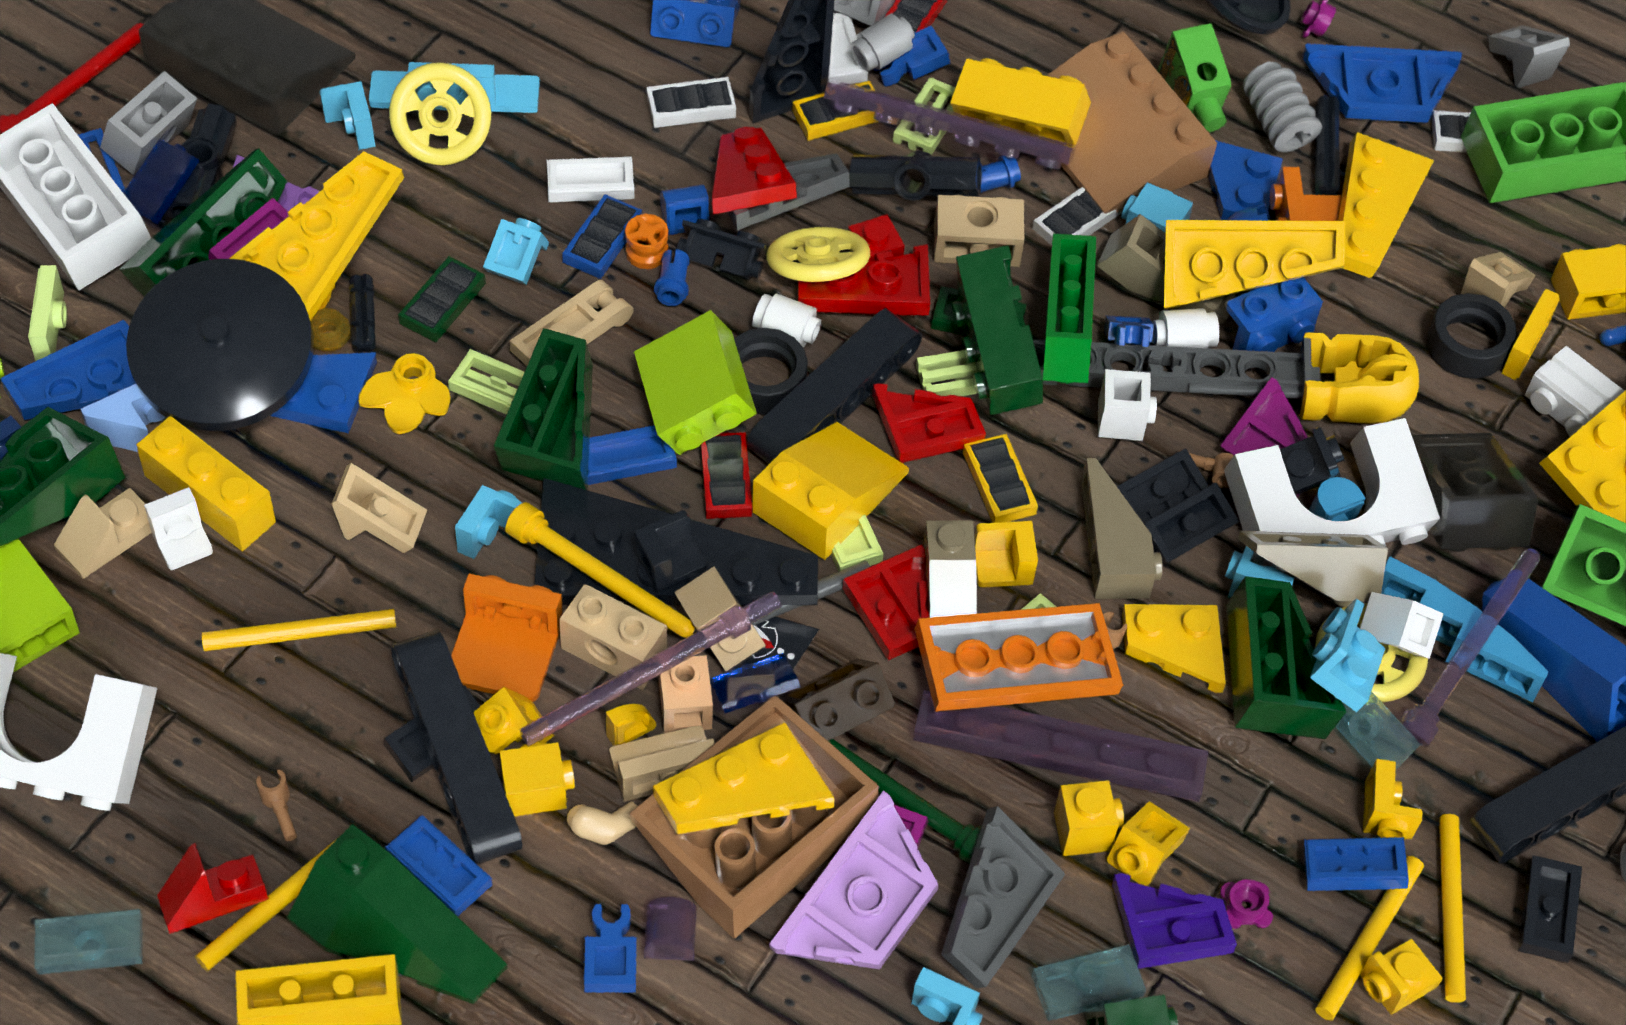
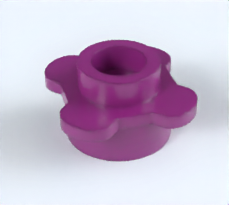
[1300,0,1336,38]
[1220,879,1273,929]

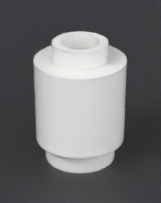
[752,294,821,347]
[1152,308,1219,348]

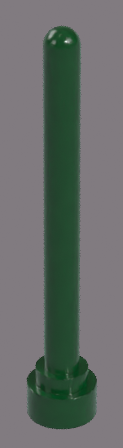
[828,739,982,865]

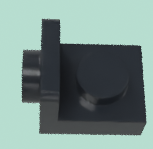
[1280,426,1345,495]

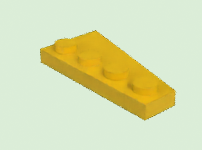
[1338,132,1434,278]
[1164,220,1345,310]

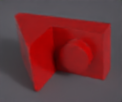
[157,843,268,934]

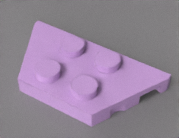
[769,791,938,970]

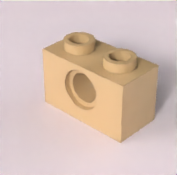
[934,195,1024,267]
[559,584,667,690]

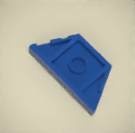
[1303,44,1462,123]

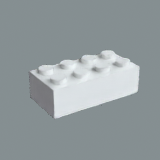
[0,103,151,291]

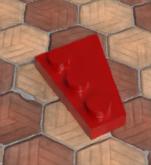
[712,127,797,215]
[798,244,930,316]

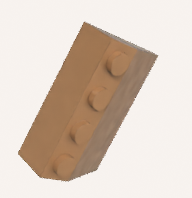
[1041,32,1217,214]
[629,695,879,939]

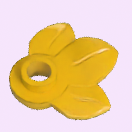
[359,353,451,434]

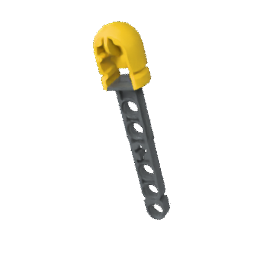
[1033,332,1419,424]

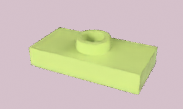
[28,265,67,361]

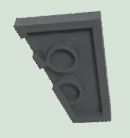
[714,153,850,231]
[941,806,1066,989]

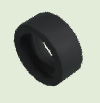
[1427,293,1516,379]
[734,328,808,415]

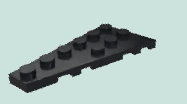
[535,478,819,605]

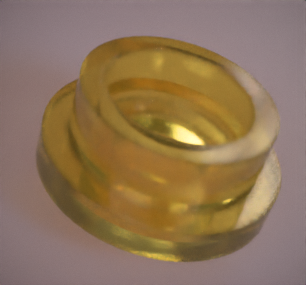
[311,308,351,351]

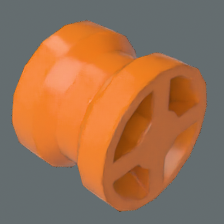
[625,214,669,269]

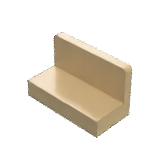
[609,726,715,802]

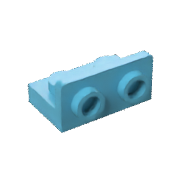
[1310,598,1385,712]

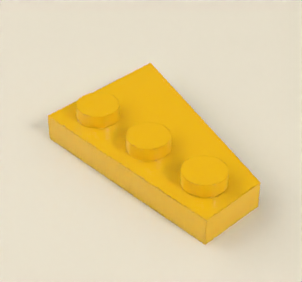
[653,722,834,834]

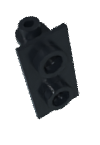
[676,219,767,280]

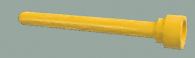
[505,502,695,638]

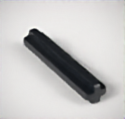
[1315,95,1340,195]

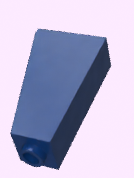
[1482,570,1626,742]

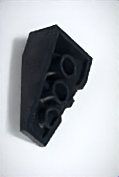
[749,0,835,124]

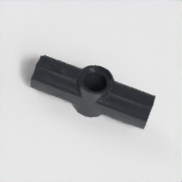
[166,104,237,219]
[849,151,982,201]

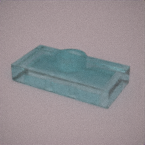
[1334,691,1421,769]
[35,909,143,975]
[1032,944,1146,1021]

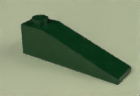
[119,148,288,297]
[0,407,125,546]

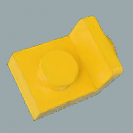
[473,687,555,754]
[1363,759,1423,840]
[1107,801,1190,886]
[1360,938,1443,1015]

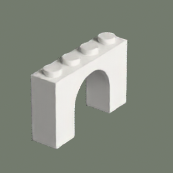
[1224,418,1440,572]
[0,653,157,811]

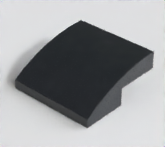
[1117,448,1240,565]

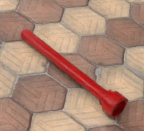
[0,23,149,134]

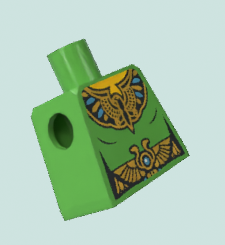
[1158,23,1231,132]

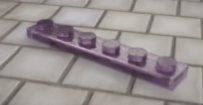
[824,80,1077,169]
[913,690,1209,802]

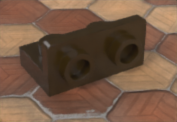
[778,659,895,741]

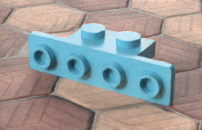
[369,62,540,113]

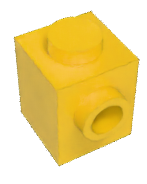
[499,742,575,817]
[1054,780,1124,856]

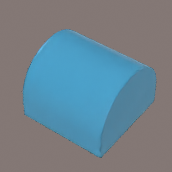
[1309,477,1366,521]

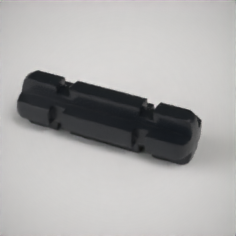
[349,273,376,353]

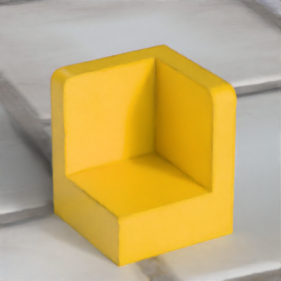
[974,521,1038,587]

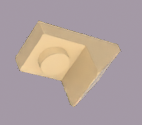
[1461,252,1536,308]
[332,463,427,553]
[54,488,152,579]
[675,566,766,672]

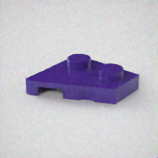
[1112,873,1237,969]

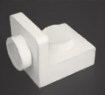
[144,487,213,570]

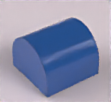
[660,184,709,235]

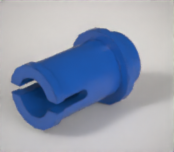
[981,155,1021,193]
[654,249,690,306]

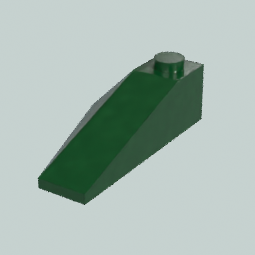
[287,824,508,1004]

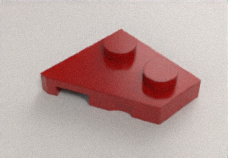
[872,383,986,463]
[842,544,930,661]

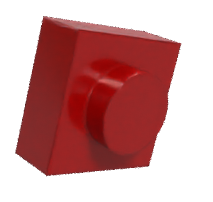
[848,214,905,262]

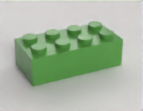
[1461,82,1626,203]
[1541,504,1626,626]

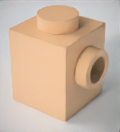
[659,654,713,733]

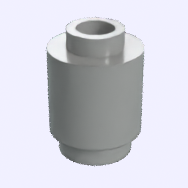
[851,14,915,72]

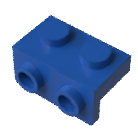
[650,0,741,47]
[1226,277,1323,352]

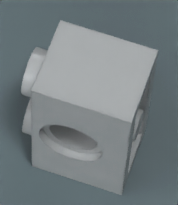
[100,71,198,175]

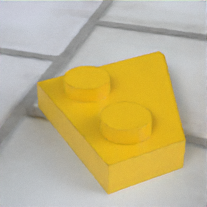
[1122,604,1226,693]

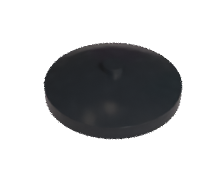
[126,259,314,431]

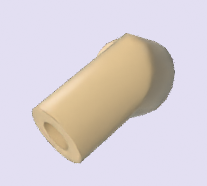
[567,801,638,845]

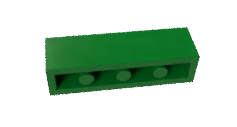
[1043,233,1097,384]

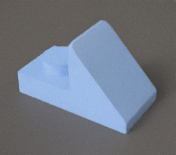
[80,384,166,452]

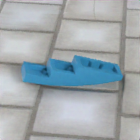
[1381,556,1548,702]

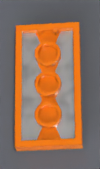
[915,603,1123,712]

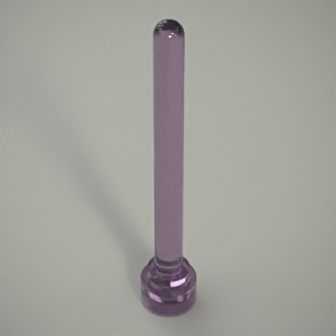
[1395,548,1540,747]

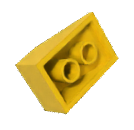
[753,422,909,560]

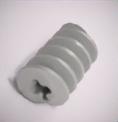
[1243,62,1322,153]

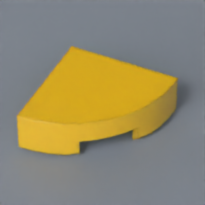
[606,704,657,746]

